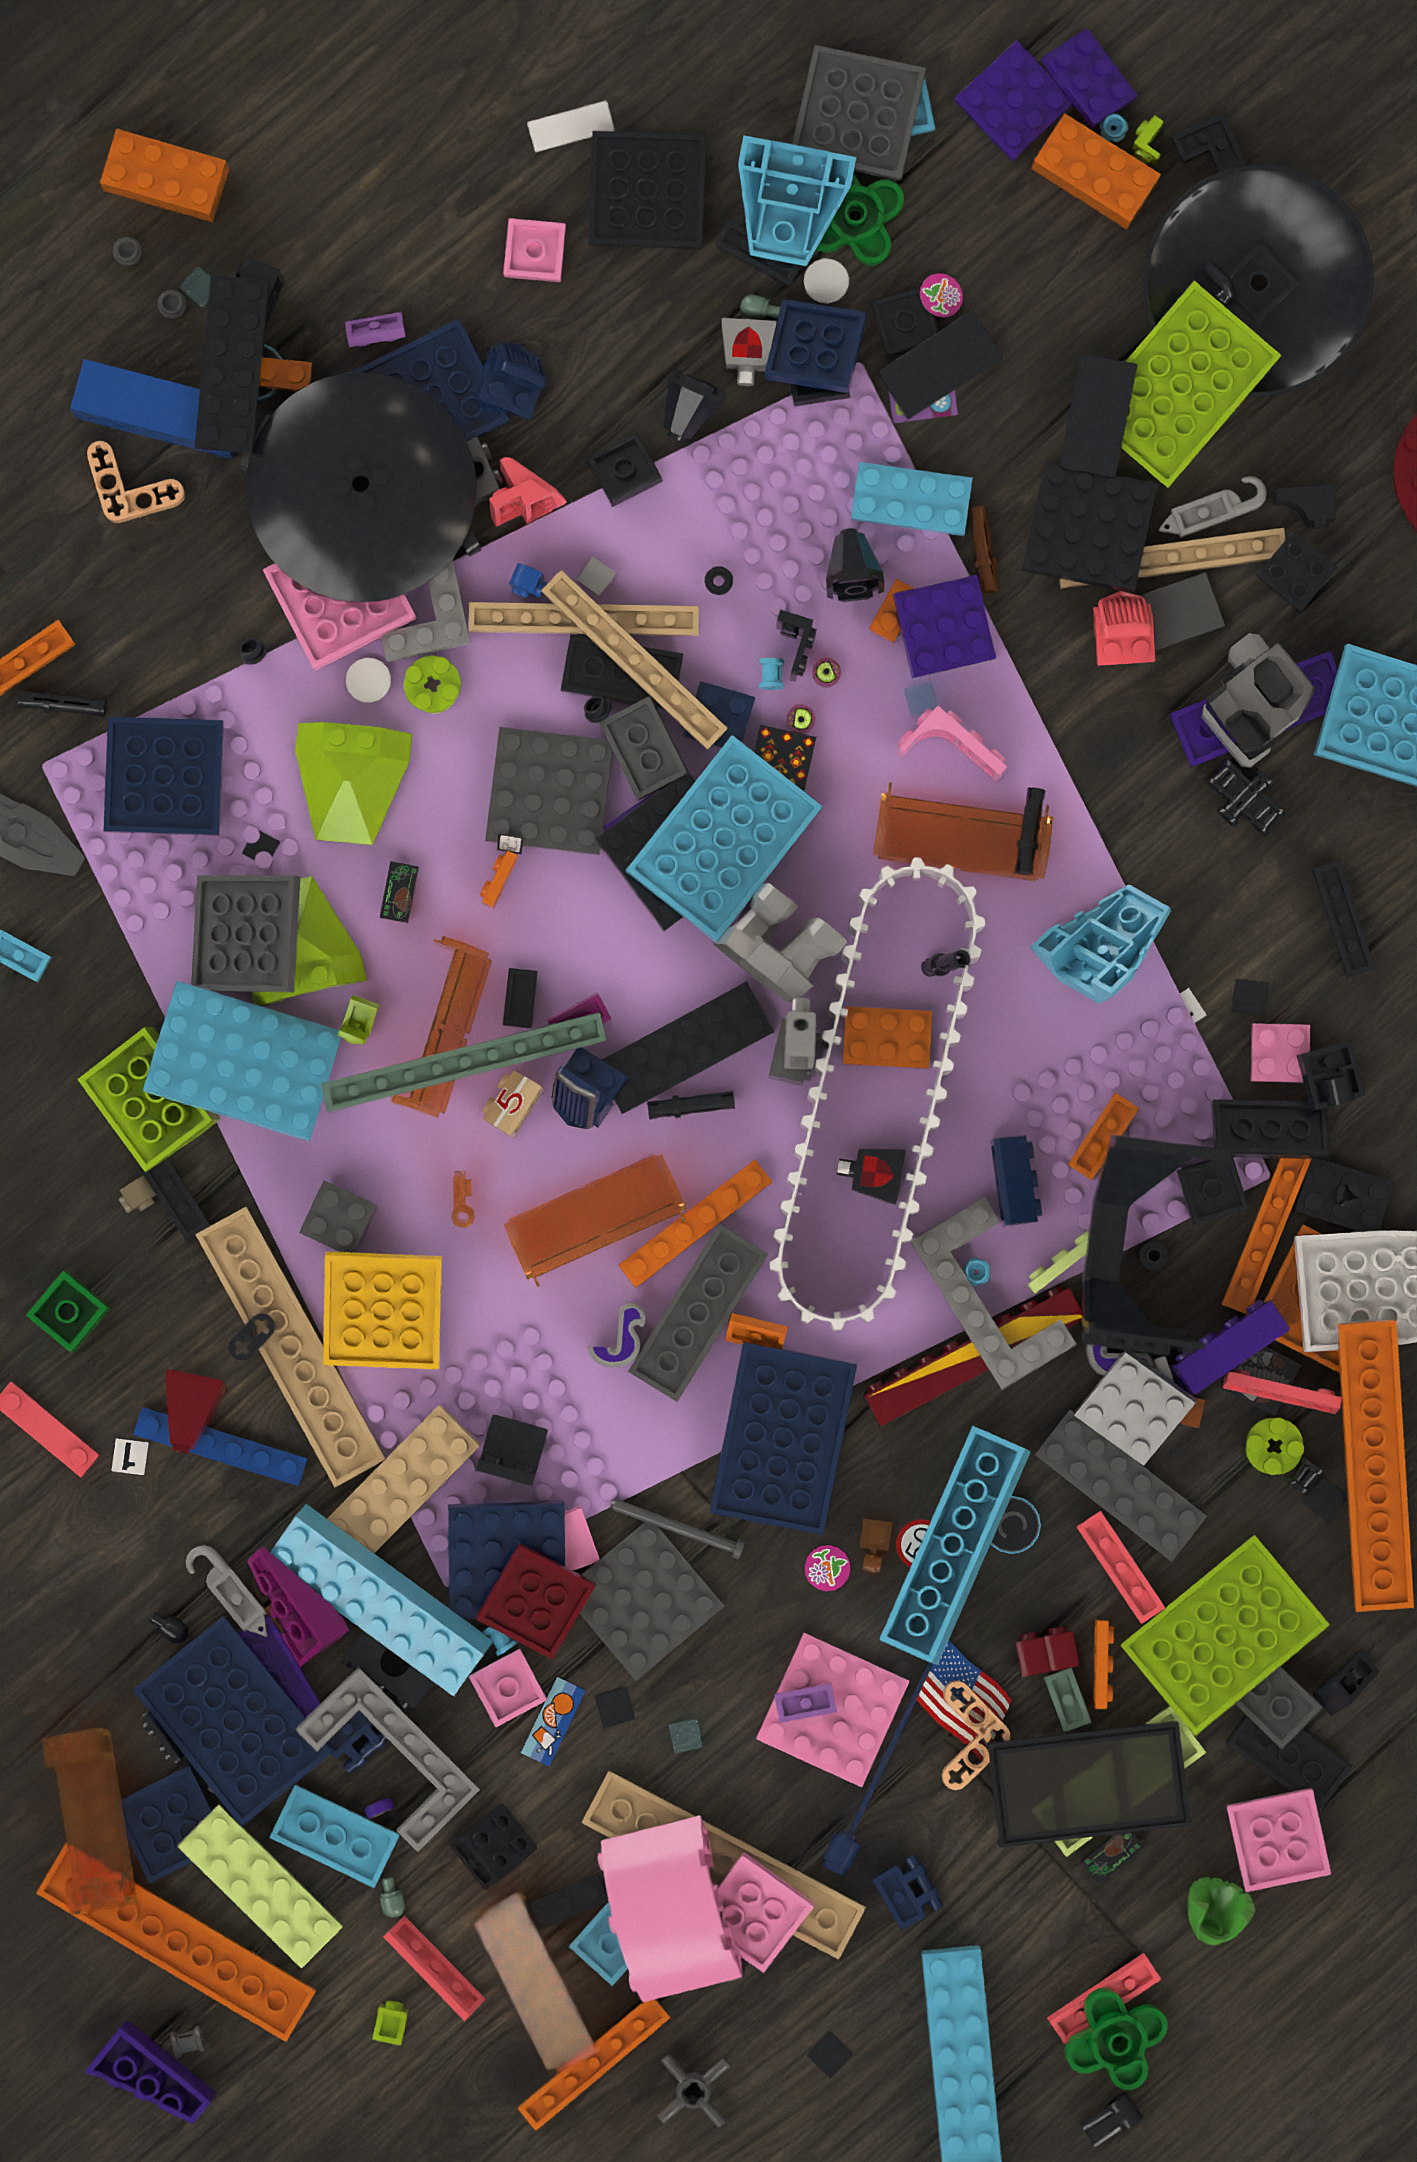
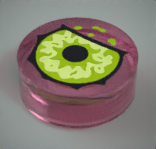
[812,658,841,688]
[787,705,816,734]

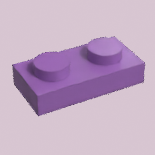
[345,312,405,347]
[774,1683,837,1723]

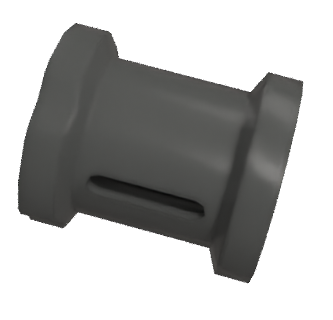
[170,2026,205,2058]

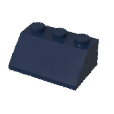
[990,1135,1042,1227]

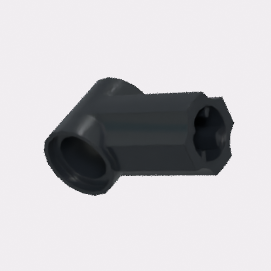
[1081,2092,1143,2147]

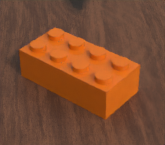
[1032,113,1161,230]
[100,129,229,222]

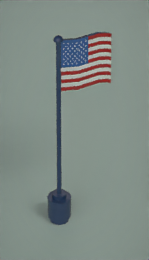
[823,1640,1012,1876]

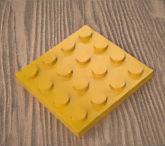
[323,1252,442,1369]

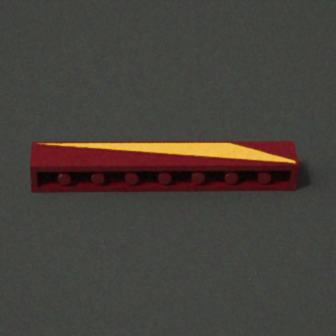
[864,1286,1082,1426]

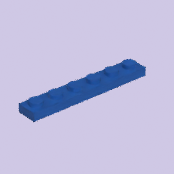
[133,1407,308,1486]

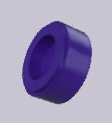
[364,1798,395,1819]

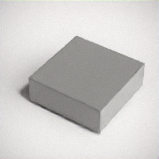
[576,556,616,598]

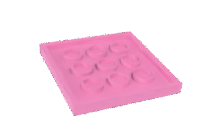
[263,563,417,671]
[756,1633,910,1787]

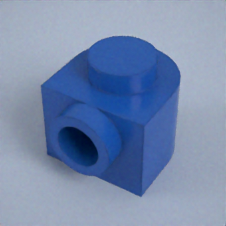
[508,563,547,599]

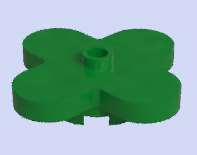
[816,173,904,265]
[1064,1988,1168,2090]

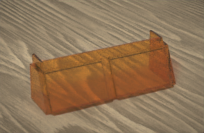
[873,782,1053,881]
[390,936,492,1118]
[504,1154,686,1287]
[474,1892,601,2072]

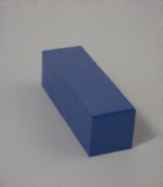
[70,359,235,459]

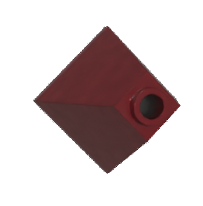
[165,1369,227,1454]

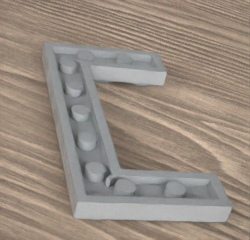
[381,559,471,663]
[911,1197,1076,1390]
[296,1667,480,1852]

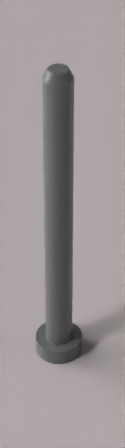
[610,1499,745,1560]

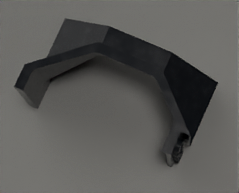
[1082,1134,1232,1355]

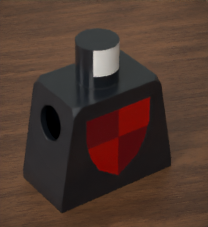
[836,1149,906,1205]

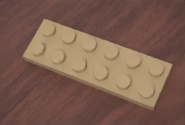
[327,1404,481,1553]

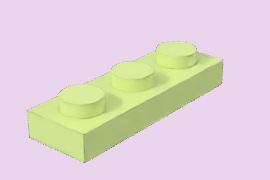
[1027,1231,1089,1294]

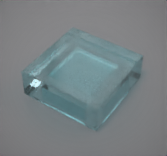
[179,267,211,308]
[903,681,938,717]
[669,1718,703,1753]

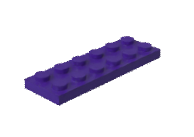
[1170,651,1338,768]

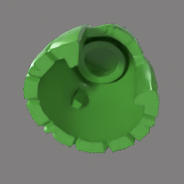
[1188,1877,1255,1946]

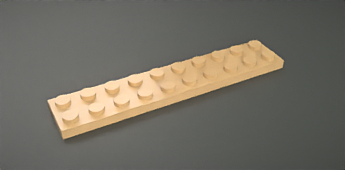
[195,1207,386,1487]
[581,1770,866,1959]

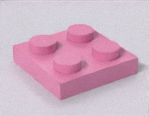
[503,218,566,282]
[1250,1023,1310,1083]
[469,1648,547,1727]

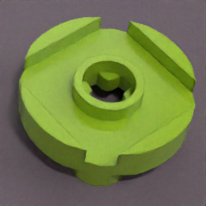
[404,656,461,714]
[1245,1418,1304,1475]

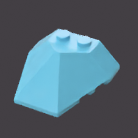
[738,135,856,266]
[1030,885,1171,1004]

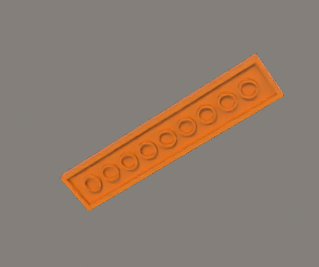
[1337,1319,1414,1612]
[36,1842,317,2042]

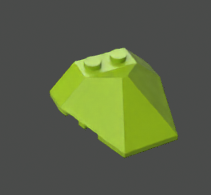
[295,722,413,845]
[251,876,367,1007]

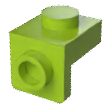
[1132,115,1163,165]
[338,995,380,1045]
[372,2000,409,2046]

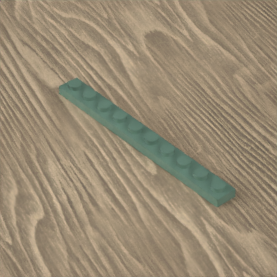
[320,1013,606,1112]

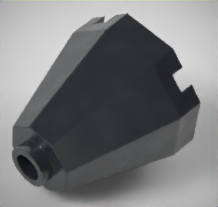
[664,369,727,442]
[826,528,884,602]

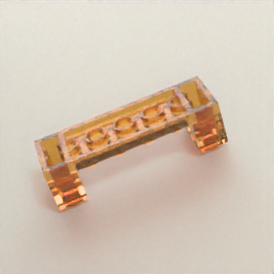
[42,1727,138,1915]

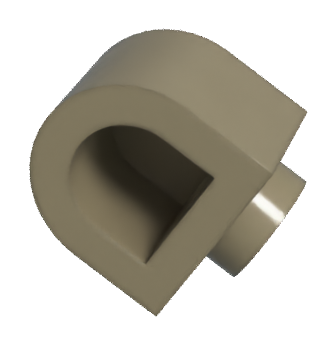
[119,1175,157,1213]

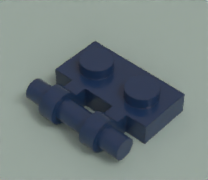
[326,1710,388,1773]
[872,1854,943,1930]

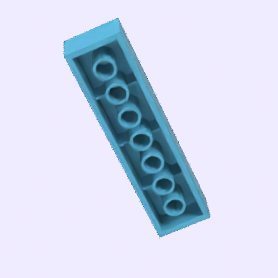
[879,1426,1031,1665]
[270,1504,493,1696]
[921,1945,1001,2162]

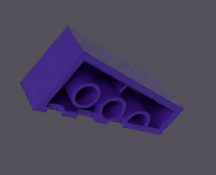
[1168,1299,1290,1395]
[85,2020,217,2124]

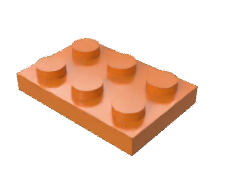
[842,1006,932,1069]

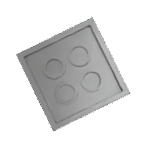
[1074,1350,1196,1466]

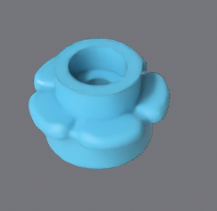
[1100,114,1128,142]
[962,1258,990,1286]

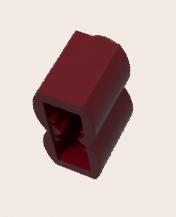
[1014,1626,1080,1676]

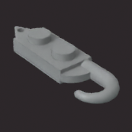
[1159,476,1267,538]
[186,1545,267,1637]

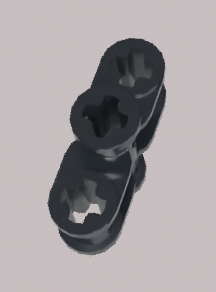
[1205,759,1286,836]

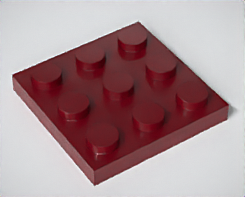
[476,1542,596,1659]

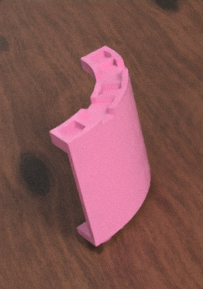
[598,1816,742,2002]

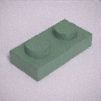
[1044,1668,1091,1732]

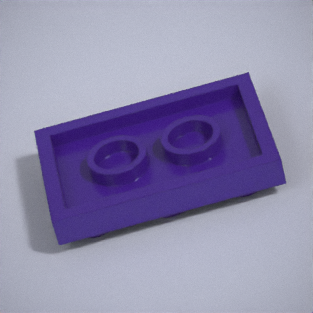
[1041,28,1138,129]

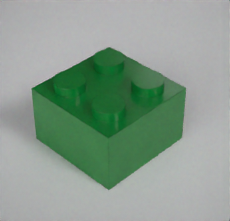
[26,1271,111,1353]

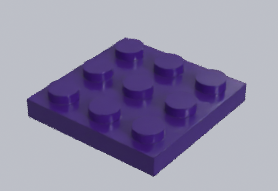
[954,40,1074,162]
[892,575,996,678]

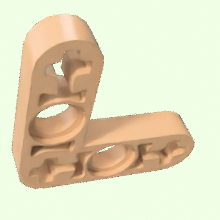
[87,441,185,523]
[941,1680,1011,1790]

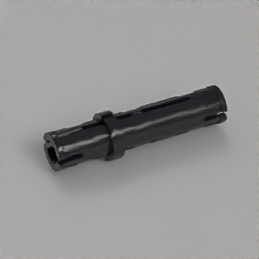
[18,690,106,717]
[1014,787,1046,876]
[921,950,971,977]
[647,1090,735,1120]

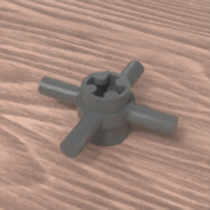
[657,2053,731,2128]

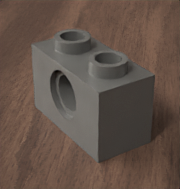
[467,437,503,505]

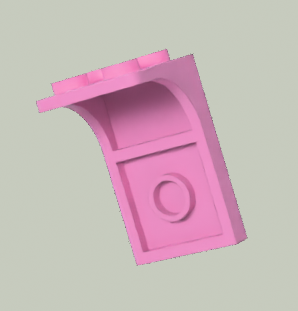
[897,705,1007,782]

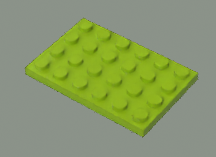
[1122,281,1282,488]
[1120,1535,1330,1736]

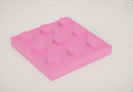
[1226,1788,1331,1892]
[718,1852,815,1973]

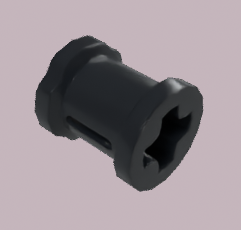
[1286,1458,1324,1496]

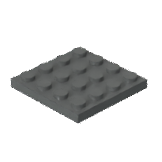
[792,45,926,181]
[485,727,613,855]
[191,875,300,992]
[580,1522,725,1681]

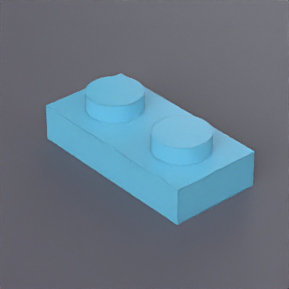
[0,929,52,982]

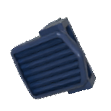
[475,342,547,420]

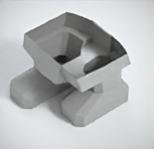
[713,883,848,1002]

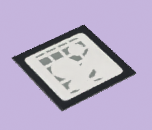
[497,833,524,855]

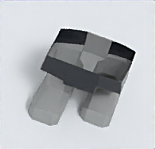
[1201,633,1316,768]

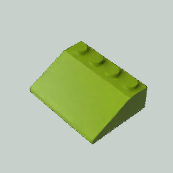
[77,1027,221,1172]

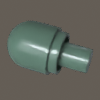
[741,295,781,320]
[380,1876,405,1918]

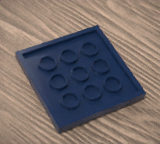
[103,717,224,836]
[448,1501,565,1619]

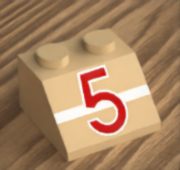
[482,1070,544,1138]

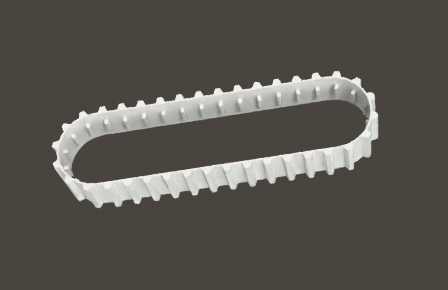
[769,857,985,1331]

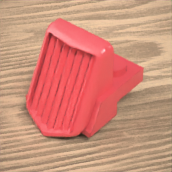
[489,457,567,527]
[1093,591,1155,666]

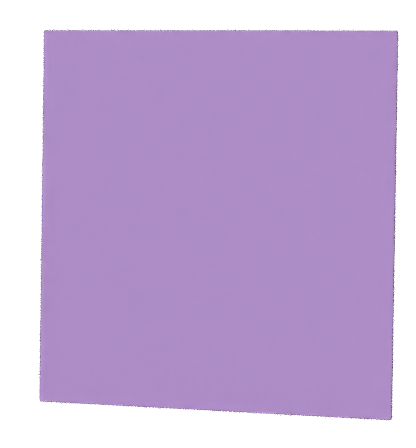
[42,363,1270,1587]

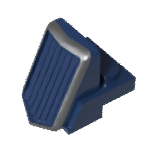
[551,1047,628,1130]

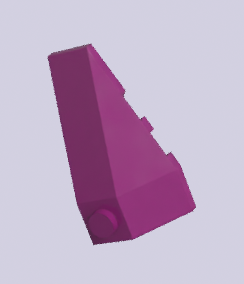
[247,1547,349,1667]

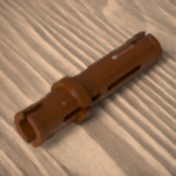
[968,506,999,594]

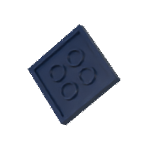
[764,299,867,393]
[111,1765,212,1884]

